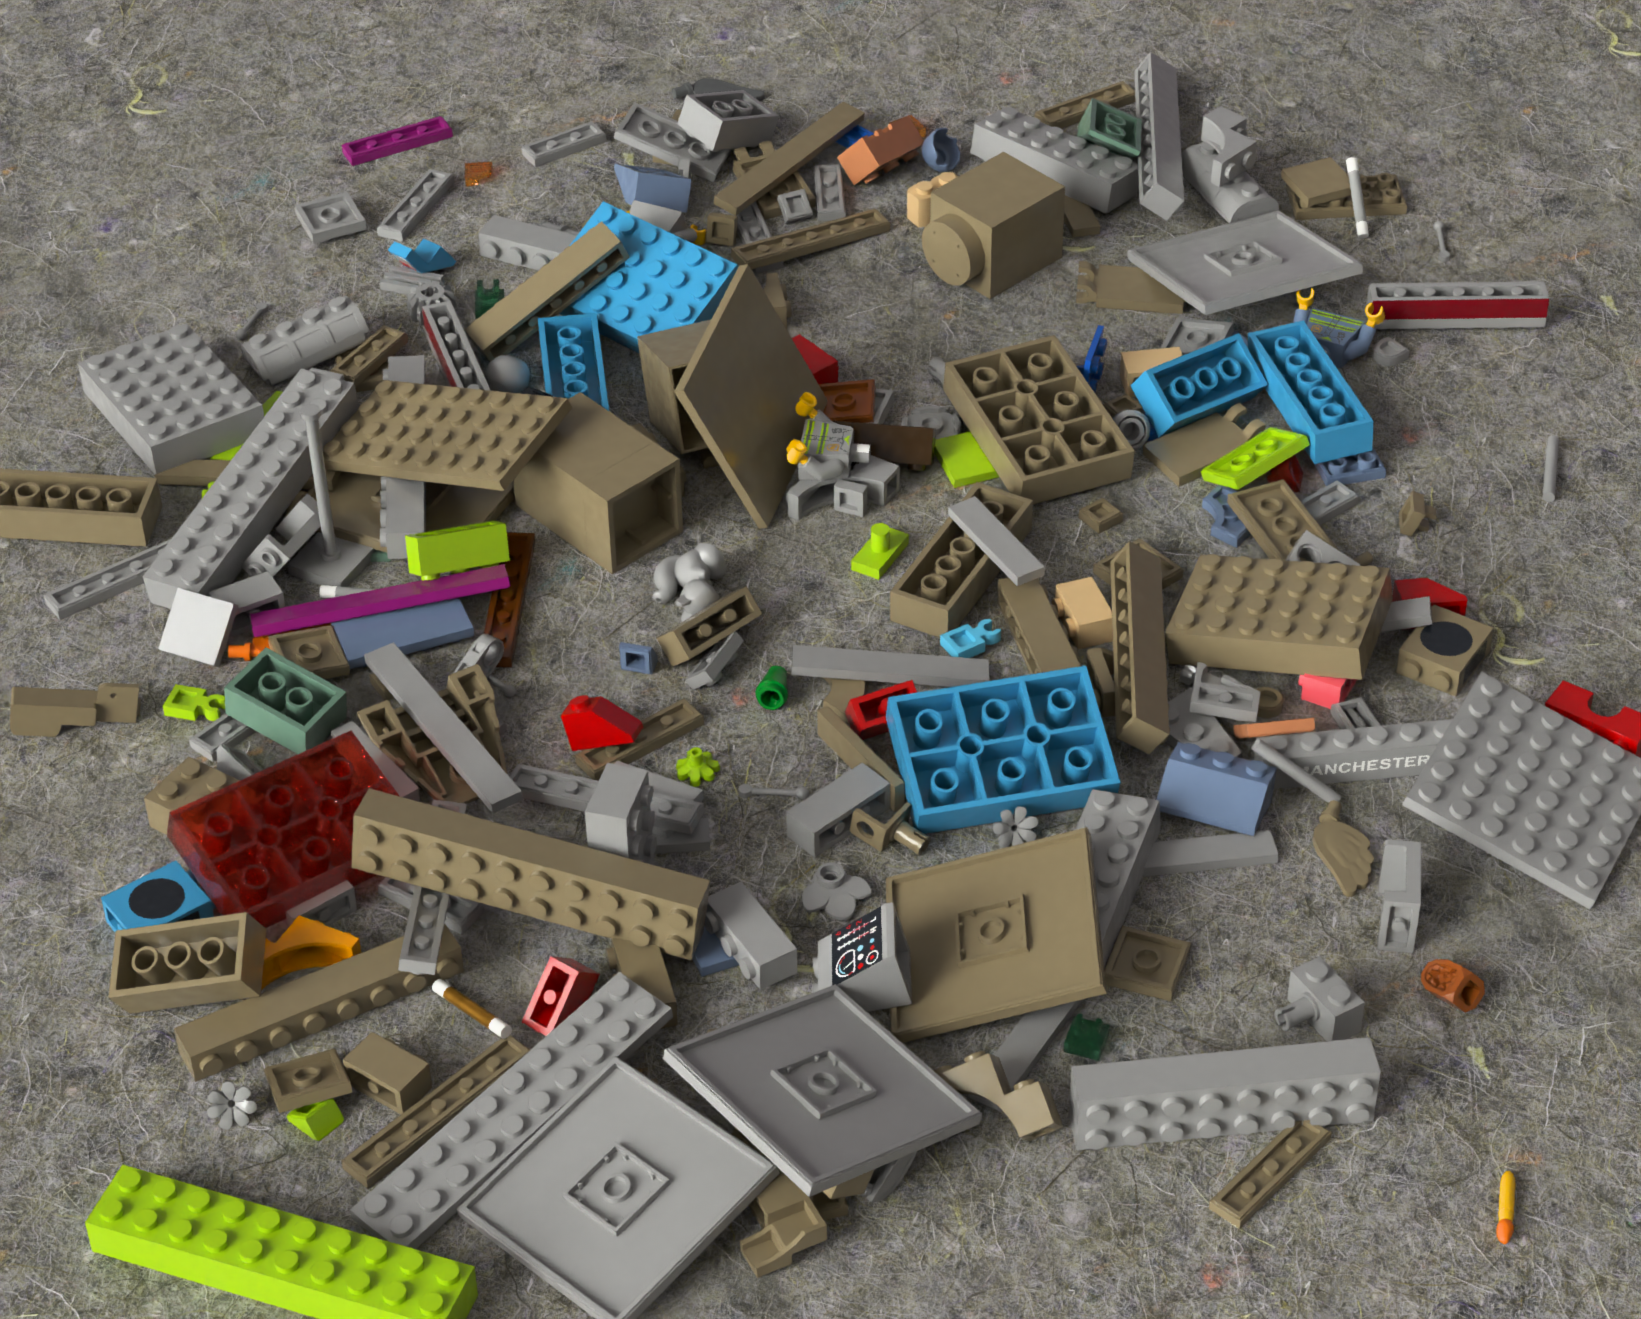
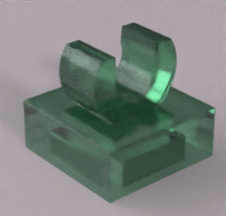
[1064,1013,1110,1061]

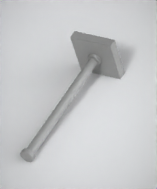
[287,404,376,587]

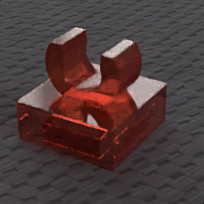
[1267,455,1303,493]

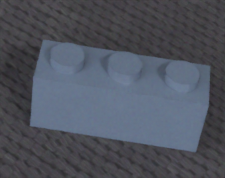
[1156,742,1277,836]

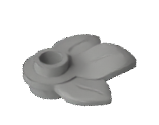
[802,862,871,920]

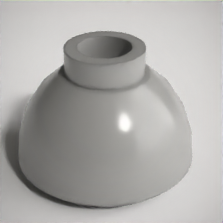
[1112,409,1150,451]

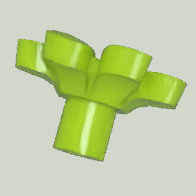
[676,747,720,787]

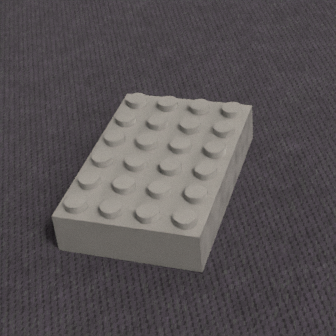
[78,323,264,475]

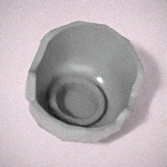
[485,355,531,393]

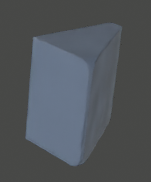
[619,642,658,675]

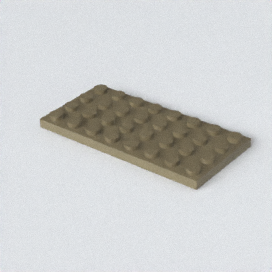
[323,380,572,491]

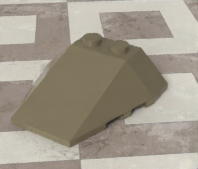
[357,664,507,804]

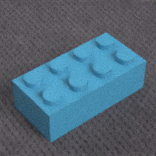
[1130,333,1268,438]

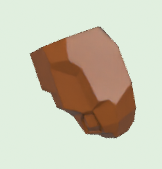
[1421,959,1485,1013]

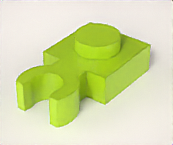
[163,684,225,721]

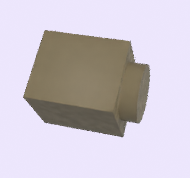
[922,152,1065,299]
[637,319,711,454]

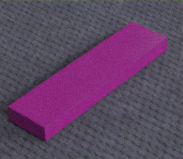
[341,116,453,166]

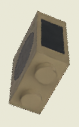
[1396,605,1494,697]

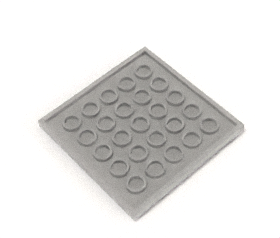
[1402,671,1641,909]

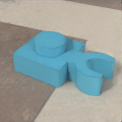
[940,619,1001,658]

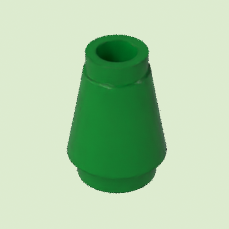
[755,666,788,710]

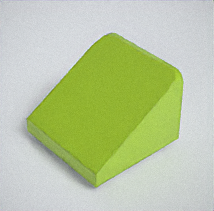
[286,1098,344,1141]

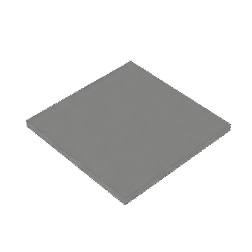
[1127,211,1363,315]
[663,984,982,1197]
[456,1055,780,1319]

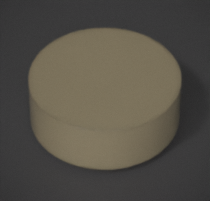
[1256,687,1284,718]

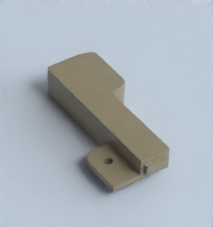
[10,683,141,737]

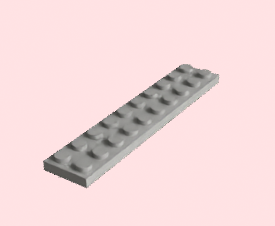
[349,972,673,1249]

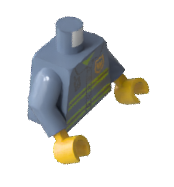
[1293,288,1385,368]

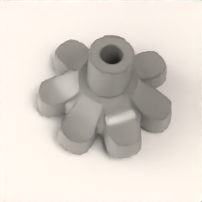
[993,806,1038,848]
[207,1080,257,1130]

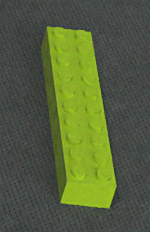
[85,1164,478,1319]

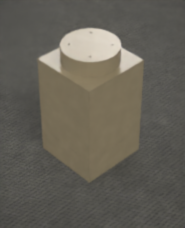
[513,392,683,574]

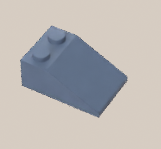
[614,163,692,213]

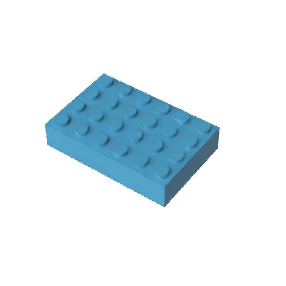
[559,201,738,353]
[886,666,1121,834]

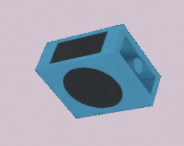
[101,860,216,932]

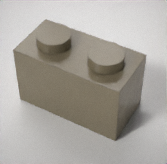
[343,1032,432,1114]

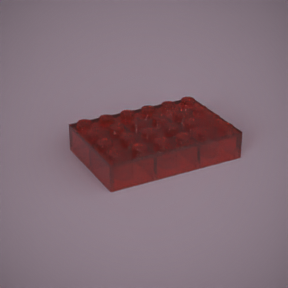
[167,730,399,928]

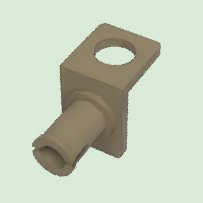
[849,802,931,856]

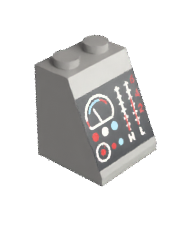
[813,902,912,1012]

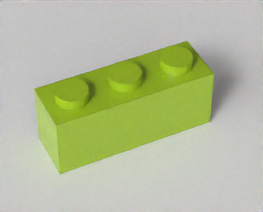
[405,520,510,580]

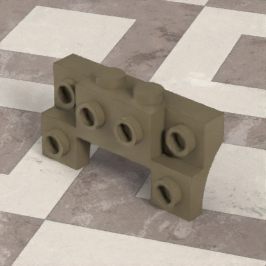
[731,1128,827,1278]

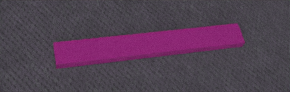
[250,564,510,637]

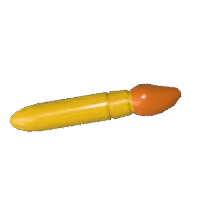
[1496,1171,1516,1244]

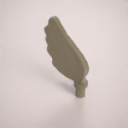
[1312,800,1374,897]

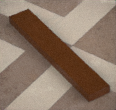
[484,532,536,668]

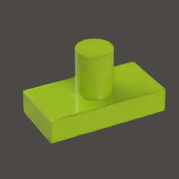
[851,523,909,580]

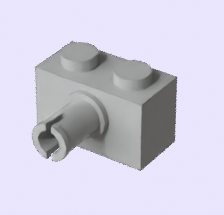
[1274,956,1365,1041]

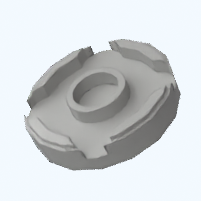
[901,406,961,439]

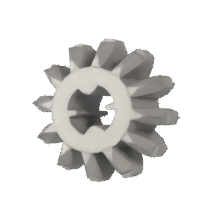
[406,280,456,325]

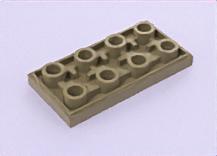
[1286,173,1407,220]

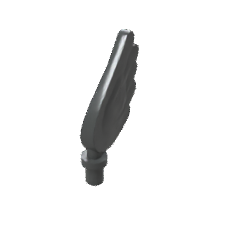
[672,78,764,101]

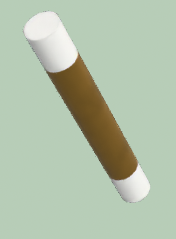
[432,979,512,1039]

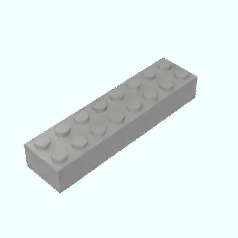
[1069,1037,1381,1150]

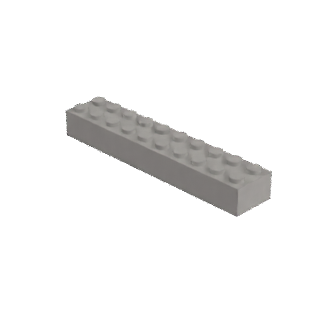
[143,368,359,609]

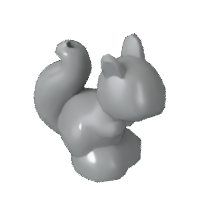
[652,543,727,622]

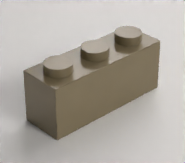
[656,586,762,666]
[605,937,678,1029]

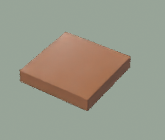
[1233,718,1315,738]

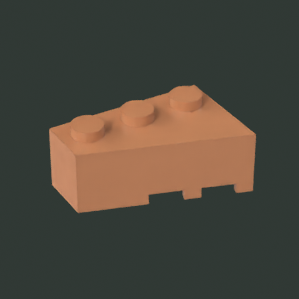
[837,115,924,185]

